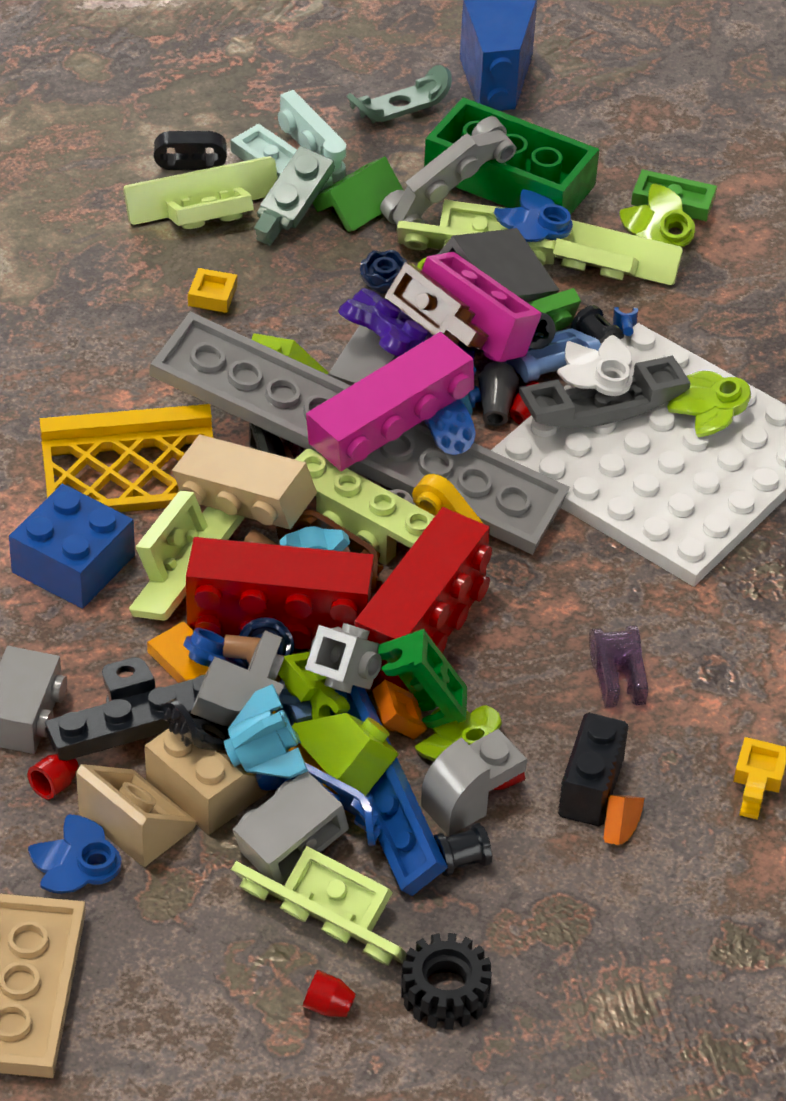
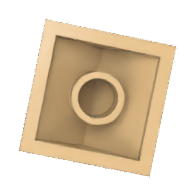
[76,764,198,868]

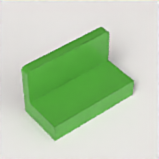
[313,156,403,232]

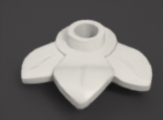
[557,335,632,396]

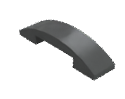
[519,355,691,428]

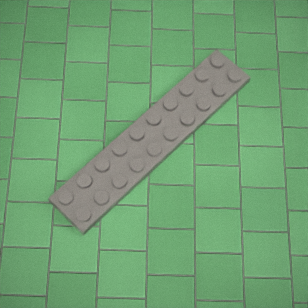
[149,311,570,555]

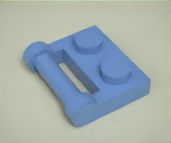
[504,328,601,383]

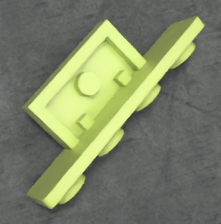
[123,156,278,229]
[397,200,555,265]
[544,220,683,286]
[295,448,435,565]
[129,491,245,621]
[231,846,406,966]

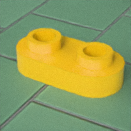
[412,474,483,523]

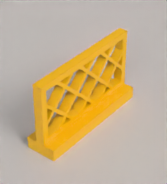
[40,404,213,512]

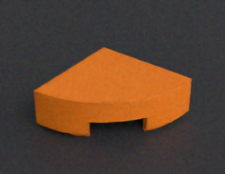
[603,795,645,845]

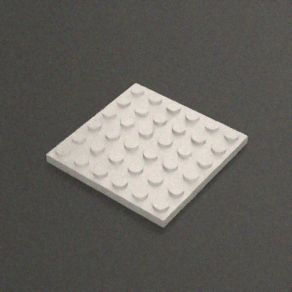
[491,323,786,587]

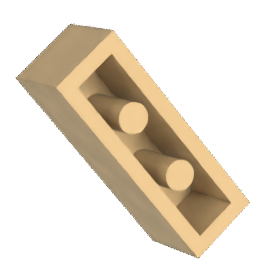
[172,434,317,529]

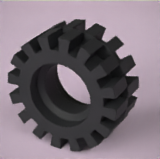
[401,933,492,1030]

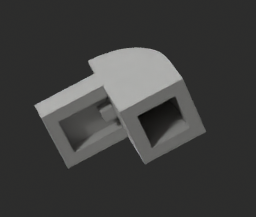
[191,631,284,727]
[421,729,527,836]

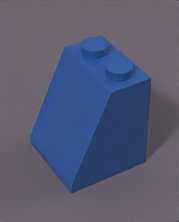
[460,0,537,111]

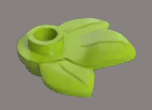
[619,184,695,247]
[667,371,751,437]
[415,705,502,761]

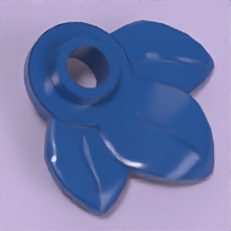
[494,189,573,242]
[183,628,248,669]
[28,814,121,894]

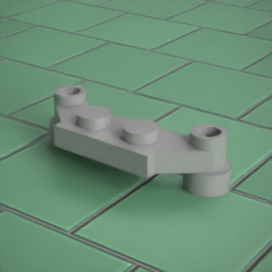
[380,116,517,225]

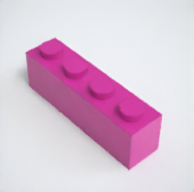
[306,332,474,471]

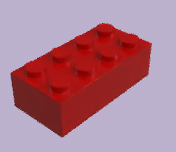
[354,507,492,691]
[186,537,374,649]

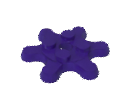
[338,288,475,361]

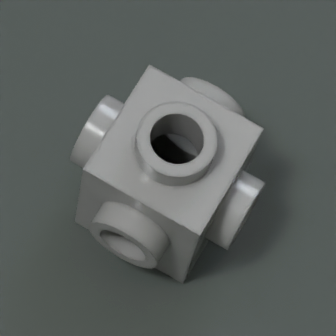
[305,623,382,693]

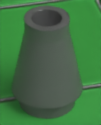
[478,362,519,426]

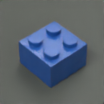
[9,483,135,609]

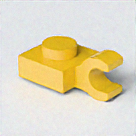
[733,737,786,820]

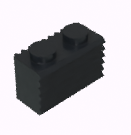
[558,713,628,826]

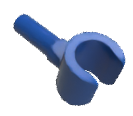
[613,307,638,336]

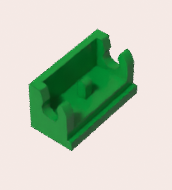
[378,629,467,728]

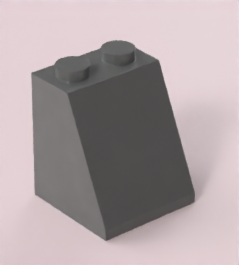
[438,228,559,303]

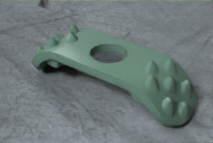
[346,65,452,123]

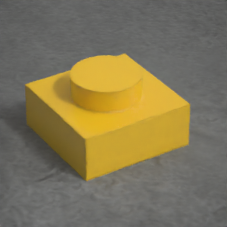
[188,268,237,313]

